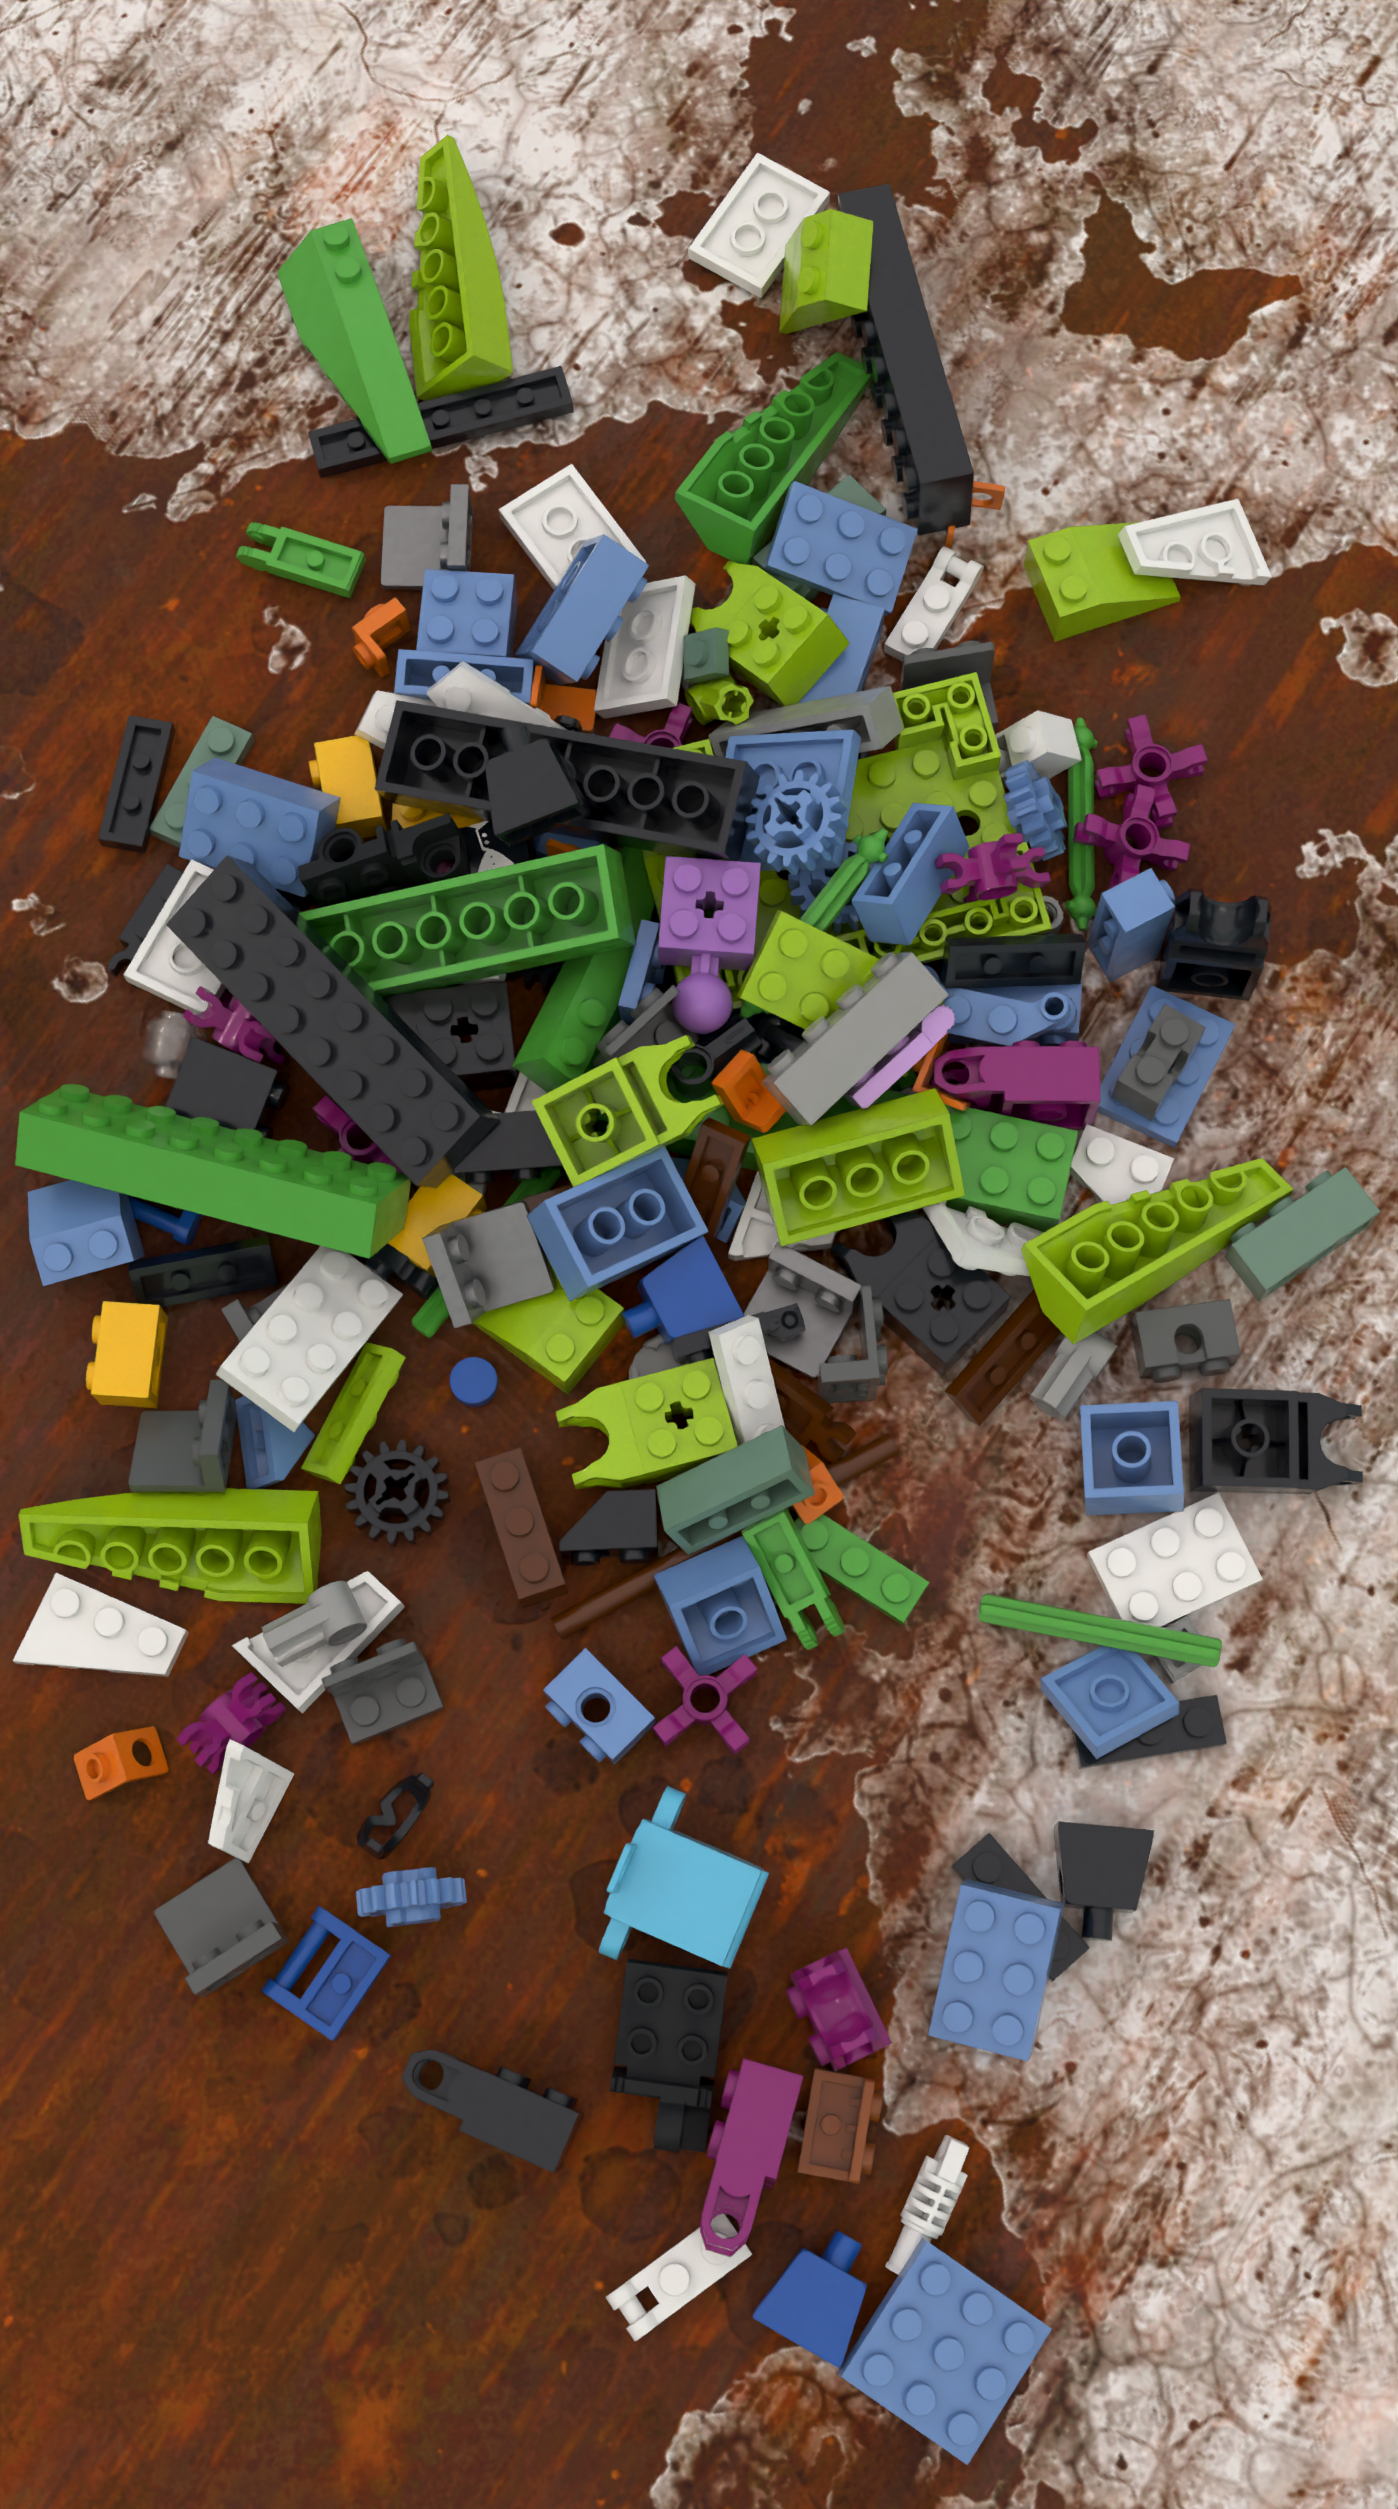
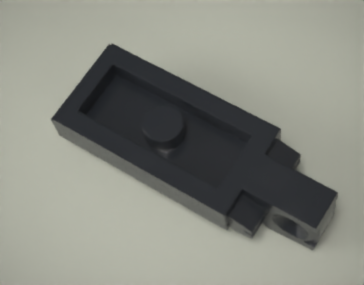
[671,1303,806,1364]

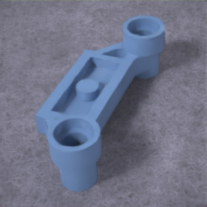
[923,965,1077,1047]

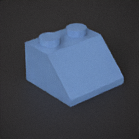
[28,1180,146,1286]
[654,1536,787,1676]

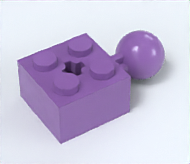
[658,856,761,1034]

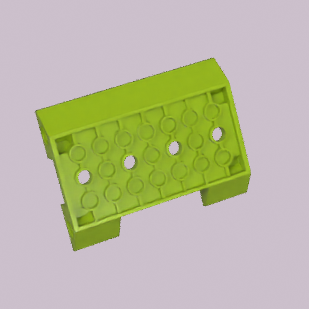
[640,672,1052,1012]

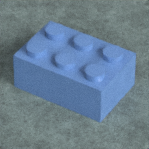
[515,534,649,685]
[179,757,341,897]
[527,1147,709,1302]
[928,1879,1065,2061]

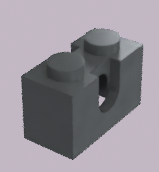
[1111,1004,1206,1121]
[1130,1299,1241,1383]

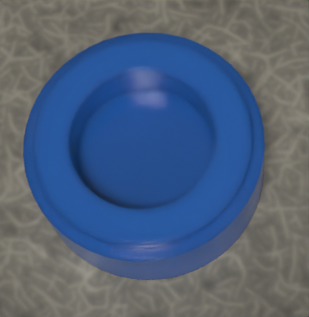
[450,1357,498,1407]

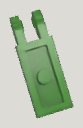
[236,522,366,598]
[741,1508,845,1650]

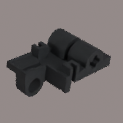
[298,813,468,908]
[610,1959,728,2152]

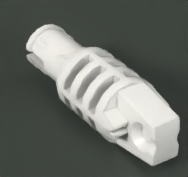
[885,2135,969,2275]

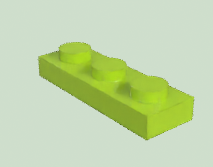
[301,1342,406,1484]

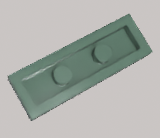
[149,716,255,848]

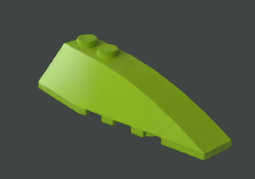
[409,134,513,401]
[1021,1158,1294,1345]
[18,1488,322,1604]

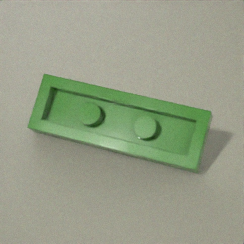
[795,1514,929,1625]

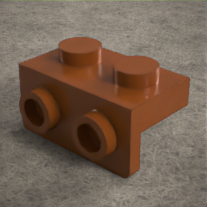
[797,2068,883,2184]

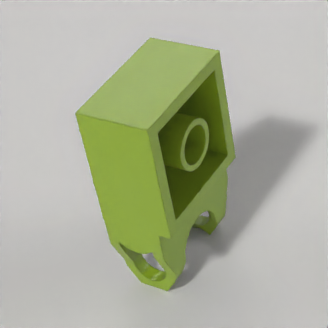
[690,561,850,706]
[531,1035,724,1187]
[556,1358,738,1490]

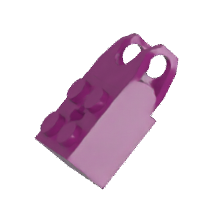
[930,1041,1101,1130]
[786,1948,892,2072]
[700,2058,803,2257]

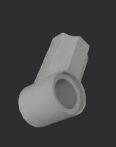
[1029,1332,1118,1421]
[261,1581,367,1667]

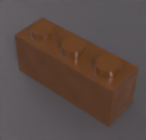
[474,1447,568,1608]

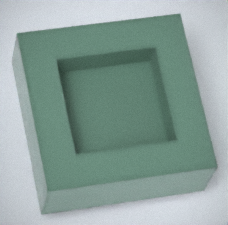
[684,627,729,684]

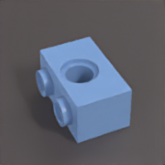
[543,1648,656,1765]

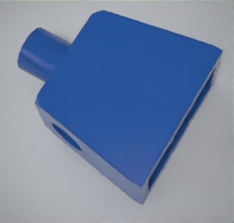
[621,1236,745,1345]
[752,2230,867,2368]

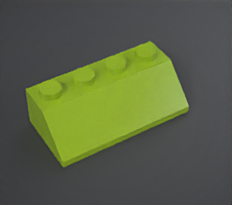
[751,1088,965,1247]

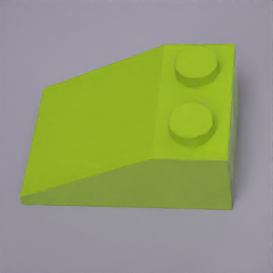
[779,209,873,334]
[1024,522,1181,642]
[472,1256,625,1395]

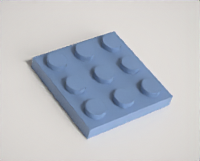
[725,729,861,871]
[837,2238,1052,2465]

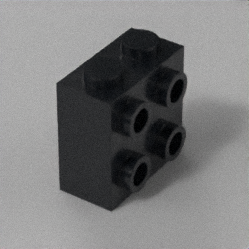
[166,1037,290,1139]

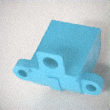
[599,1786,769,1969]

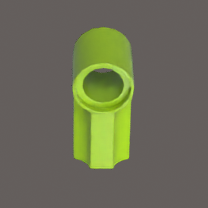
[684,673,754,726]

